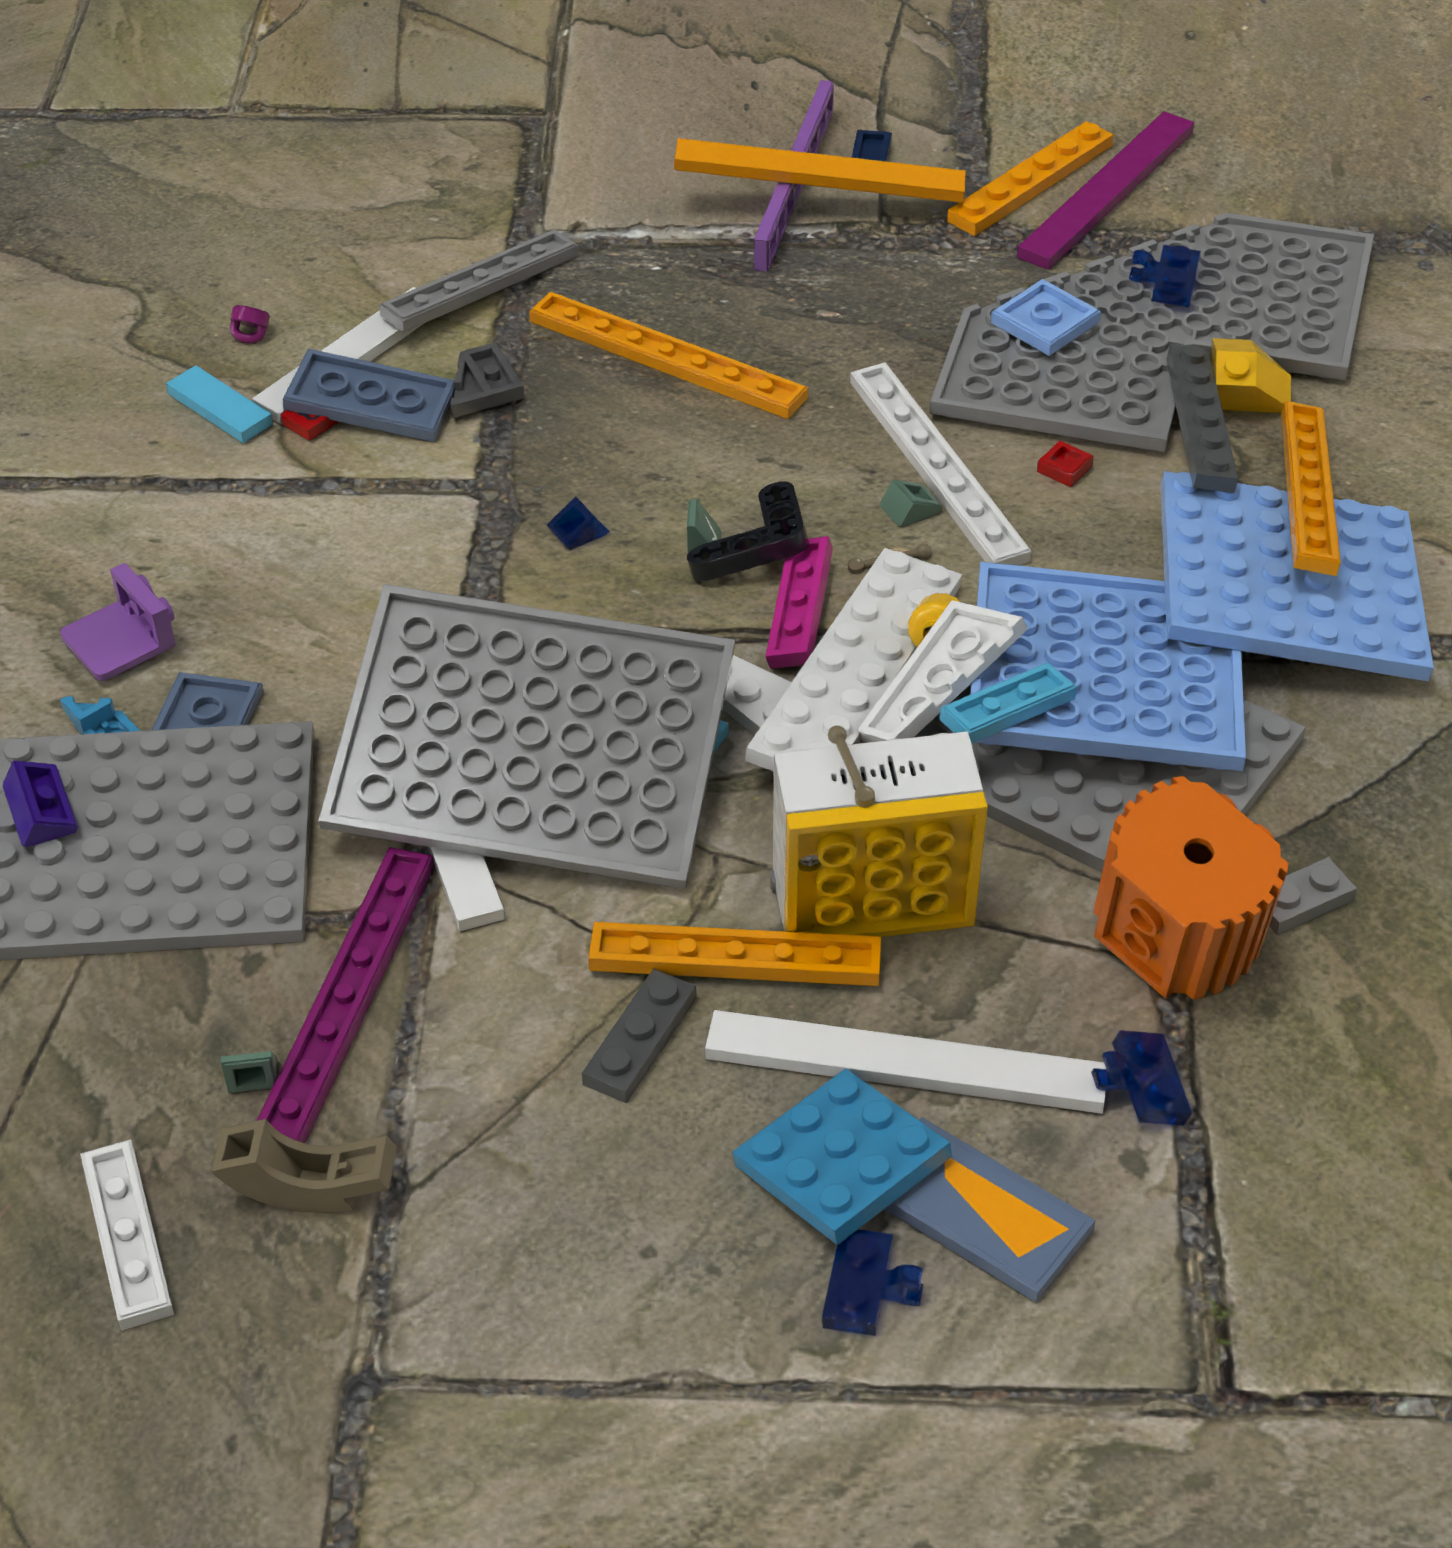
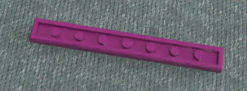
[1017,111,1194,270]
[256,847,434,1143]

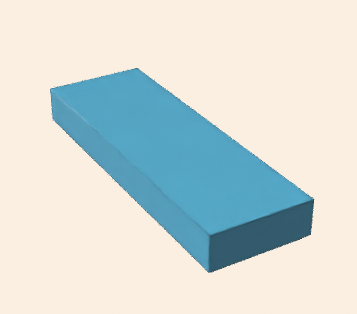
[166,365,273,443]
[939,662,1077,744]

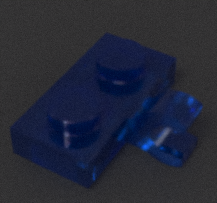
[1129,245,1201,308]
[1091,1030,1192,1126]
[822,1229,924,1336]

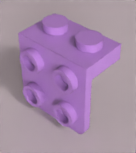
[60,563,176,681]

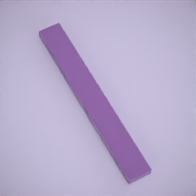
[754,80,834,271]

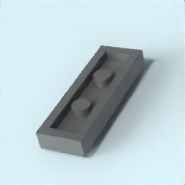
[582,969,697,1103]

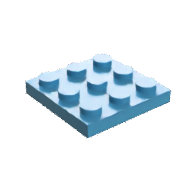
[732,1068,952,1245]

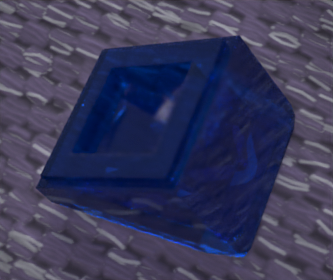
[547,496,610,550]

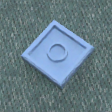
[991,279,1101,356]

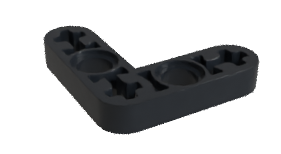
[687,481,809,581]

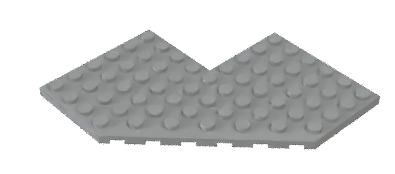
[930,213,1374,452]

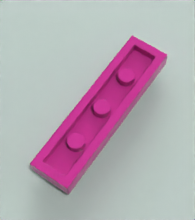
[765,536,833,669]

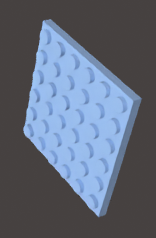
[1160,471,1434,681]
[970,562,1246,772]

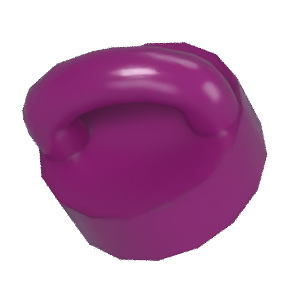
[230,305,270,343]

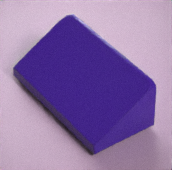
[3,761,78,847]

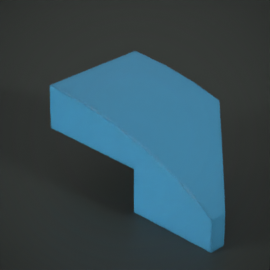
[60,696,141,734]

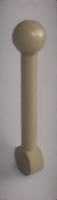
[848,543,932,574]
[828,725,875,808]

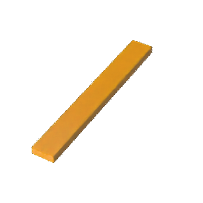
[674,138,966,203]
[529,292,808,419]
[1281,401,1341,576]

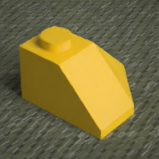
[1211,338,1291,413]

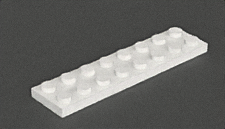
[745,548,962,772]

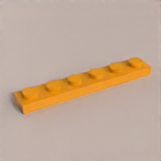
[947,121,1114,236]
[588,922,881,986]

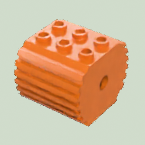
[1093,776,1289,1000]

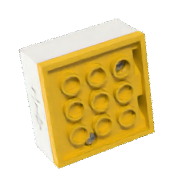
[773,731,988,937]

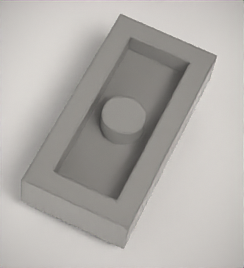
[1269,857,1357,935]

